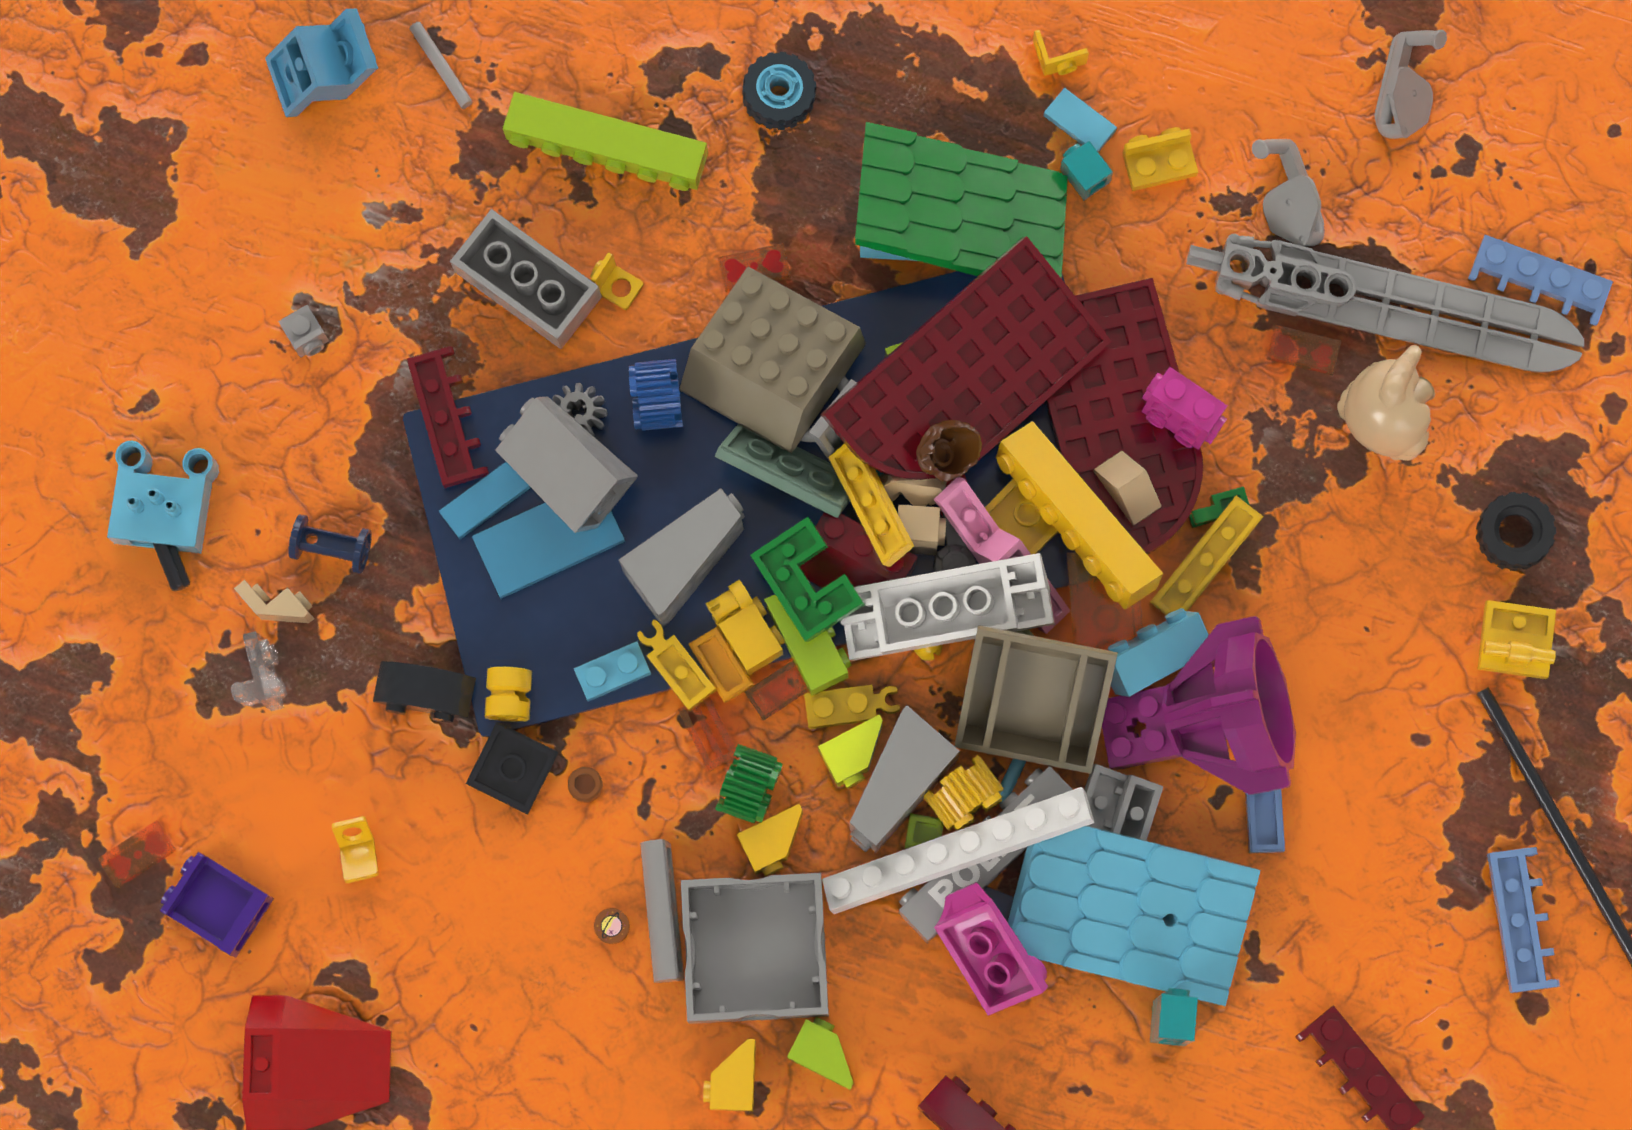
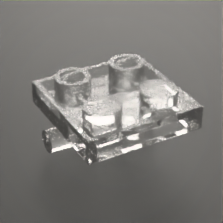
[231,631,287,711]

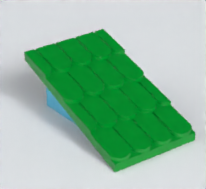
[855,122,1068,279]

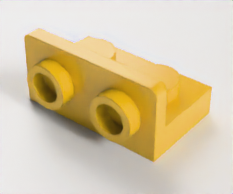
[1123,127,1198,191]

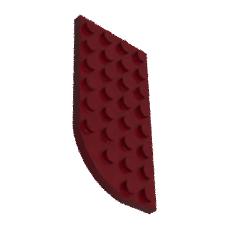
[821,236,1112,480]
[1045,278,1203,554]

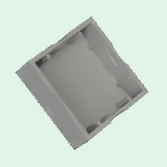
[681,873,829,1024]

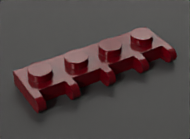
[407,346,489,488]
[1295,1005,1425,1130]

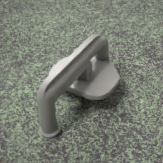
[1374,29,1447,139]
[1252,139,1325,247]

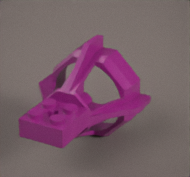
[1102,616,1296,795]

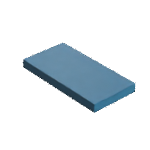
[472,503,625,599]

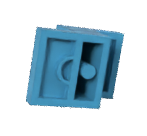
[265,8,378,117]

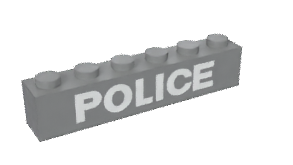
[898,766,1073,943]

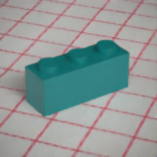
[1150,988,1198,1046]

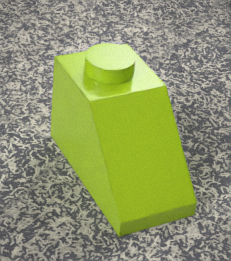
[787,1017,854,1091]

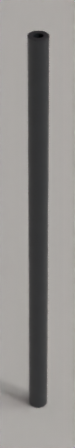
[1477,687,1632,966]

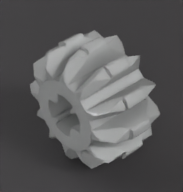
[552,383,608,437]

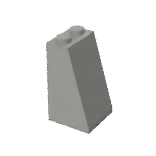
[495,396,638,533]
[619,489,745,627]
[849,705,960,853]

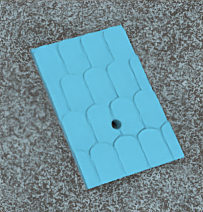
[1008,826,1261,1006]

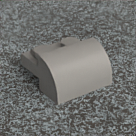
[1084,764,1164,841]

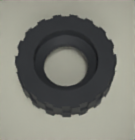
[1476,492,1556,571]

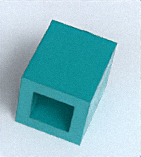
[1060,141,1113,201]

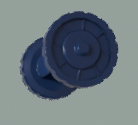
[288,514,372,574]

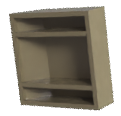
[679,267,866,454]
[955,625,1118,774]

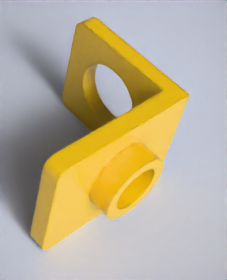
[1033,30,1089,76]
[590,252,643,310]
[332,816,379,883]

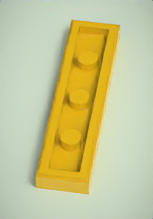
[828,443,914,567]
[1150,495,1263,615]

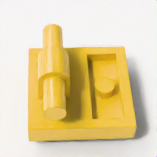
[1477,600,1556,679]

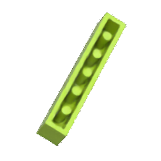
[503,92,708,191]

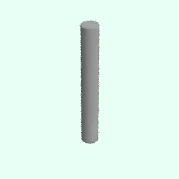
[409,22,473,109]

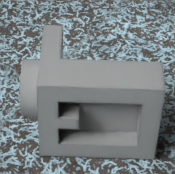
[278,305,329,358]

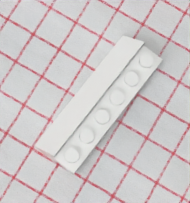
[841,553,1055,661]

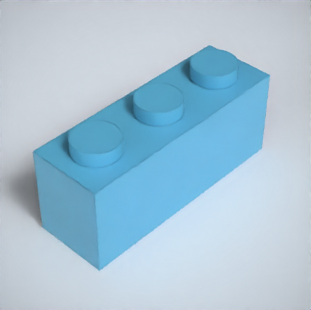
[1107,609,1209,697]

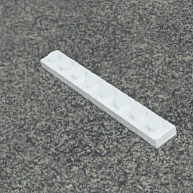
[822,787,1094,914]

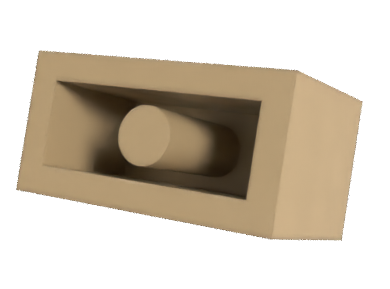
[898,505,946,555]

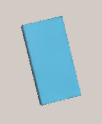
[1044,88,1117,153]

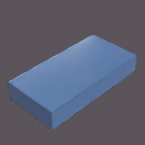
[1245,789,1285,853]

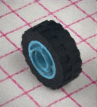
[742,52,816,130]

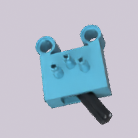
[107,441,219,591]

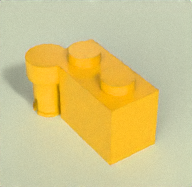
[705,579,785,676]

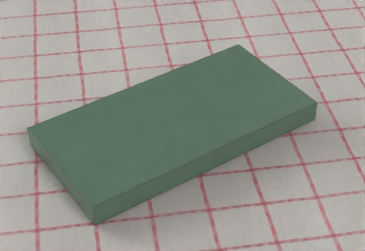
[715,424,850,518]

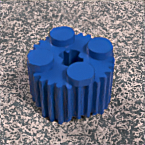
[629,359,683,431]

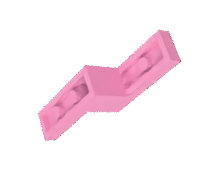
[934,477,1070,634]

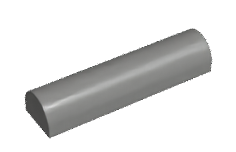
[640,839,684,983]

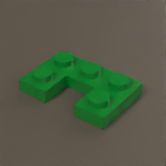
[750,517,865,643]

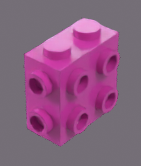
[1142,367,1228,450]

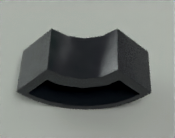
[373,661,476,723]

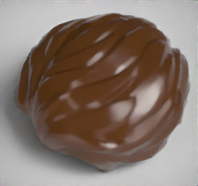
[916,420,982,481]

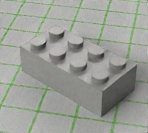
[450,209,602,349]

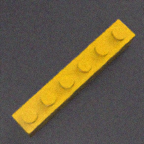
[996,421,1163,610]

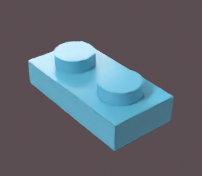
[574,641,651,702]

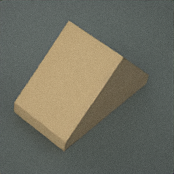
[1093,451,1161,526]

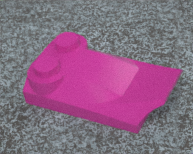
[934,882,1048,1016]

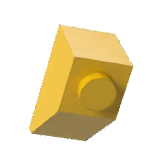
[737,804,803,877]
[703,1039,756,1111]

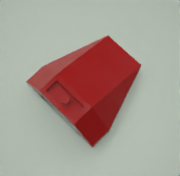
[242,995,392,1130]

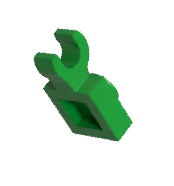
[1189,487,1250,528]

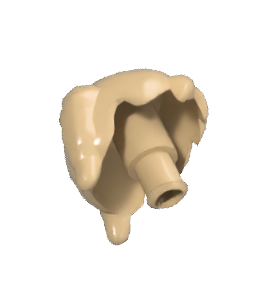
[1337,345,1435,461]

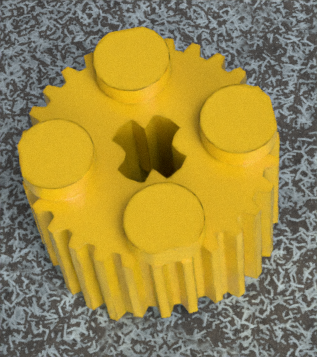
[923,755,1004,831]

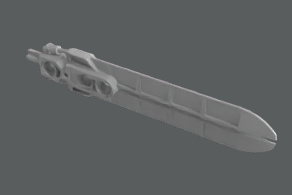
[1186,234,1584,372]

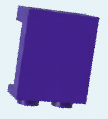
[160,852,274,958]

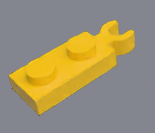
[637,620,717,711]
[804,685,900,729]

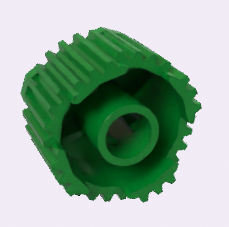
[715,744,783,824]

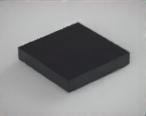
[466,722,559,815]

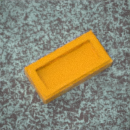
[688,626,754,704]

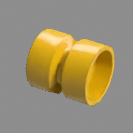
[485,667,532,722]

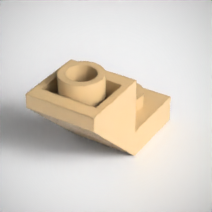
[879,473,947,506]
[234,580,315,623]

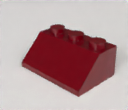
[800,512,918,589]
[917,1075,1016,1130]

